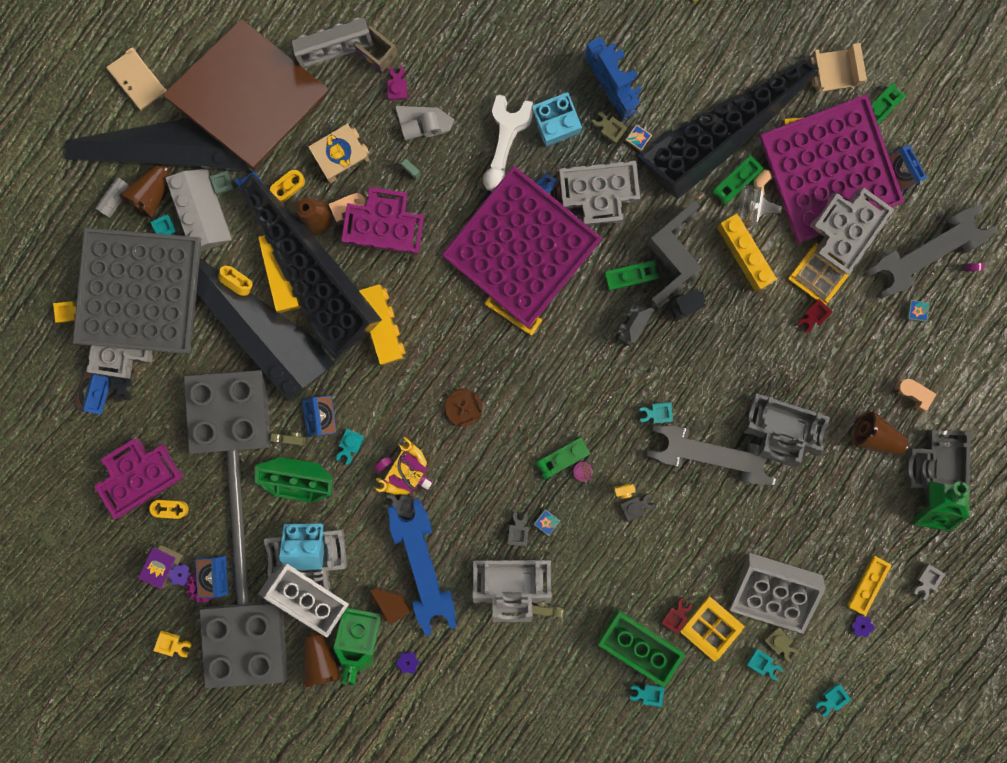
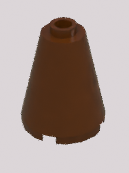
[119,165,170,219]
[295,197,333,236]
[851,411,909,455]
[303,632,342,688]

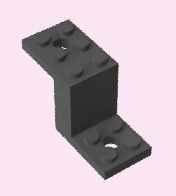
[646,200,701,309]

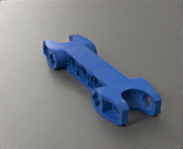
[388,498,457,636]

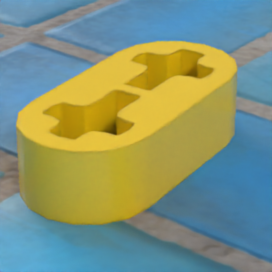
[218,266,252,296]
[150,499,189,519]

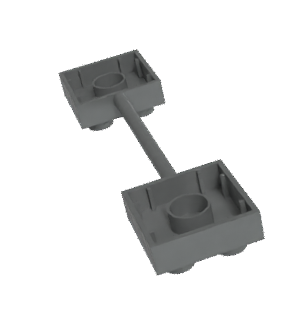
[184,370,288,688]

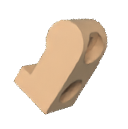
[329,193,367,225]
[895,379,937,411]

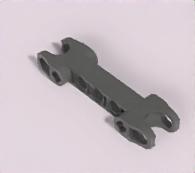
[865,204,998,299]
[646,425,784,485]

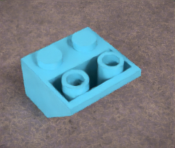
[532,92,582,147]
[279,524,324,570]

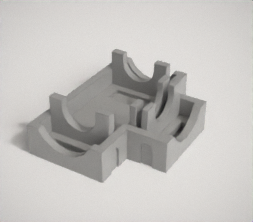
[559,161,640,226]
[810,188,894,275]
[87,346,153,379]
[264,529,347,590]
[473,560,552,622]

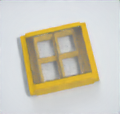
[788,243,849,305]
[680,596,745,662]

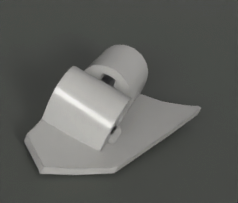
[396,106,455,141]

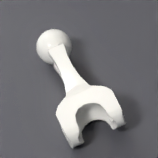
[483,95,534,192]

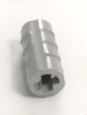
[95,177,129,218]

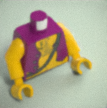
[373,437,433,495]

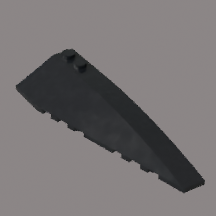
[637,60,819,200]
[65,118,255,172]
[240,174,382,360]
[196,258,336,401]

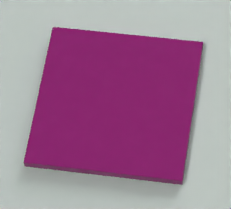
[759,94,905,243]
[442,166,603,328]

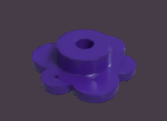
[168,564,191,586]
[852,615,875,637]
[396,652,419,674]

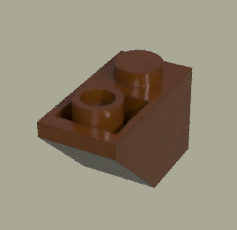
[370,586,412,625]

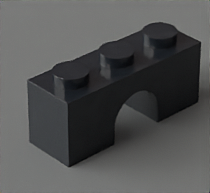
[667,288,706,322]

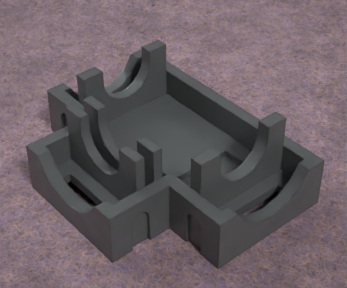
[744,393,830,468]
[906,430,971,507]

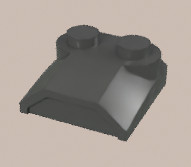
[617,305,654,346]

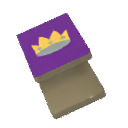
[354,26,398,73]
[138,545,183,589]

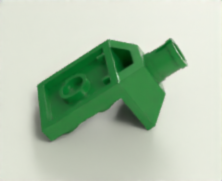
[913,481,970,531]
[334,608,382,686]

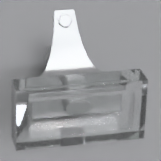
[738,185,782,226]

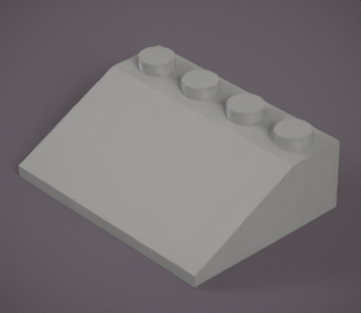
[730,553,826,634]

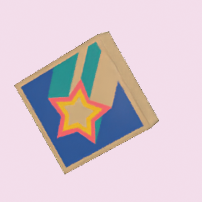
[625,124,652,152]

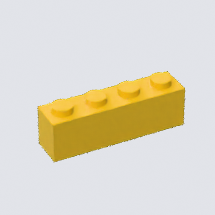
[716,214,777,292]
[258,235,302,313]
[359,284,406,365]

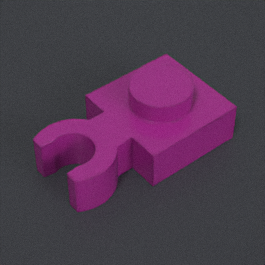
[387,66,407,100]

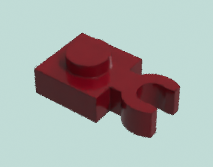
[797,298,833,333]
[661,597,693,634]

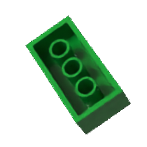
[596,608,685,688]

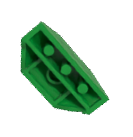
[255,457,333,503]

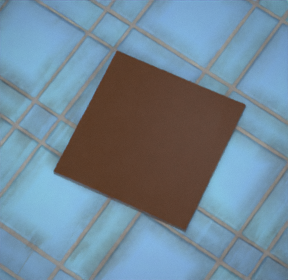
[163,19,329,170]

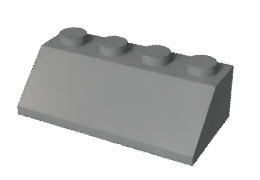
[292,18,374,68]
[165,169,233,252]
[258,563,349,637]

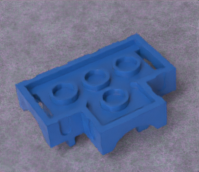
[584,36,642,121]

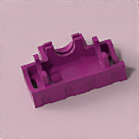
[342,187,424,255]
[94,439,185,519]

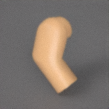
[754,169,773,195]

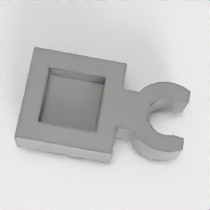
[912,563,946,600]

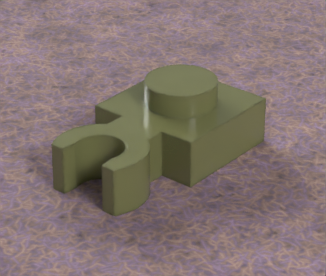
[592,111,628,145]
[270,432,306,445]
[532,602,563,618]
[763,626,799,662]

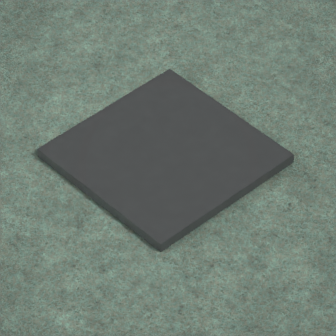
[72,228,202,354]

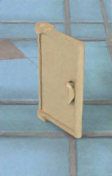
[106,48,167,111]

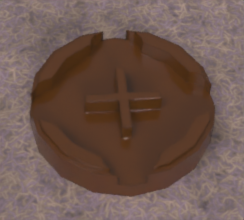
[445,389,483,427]

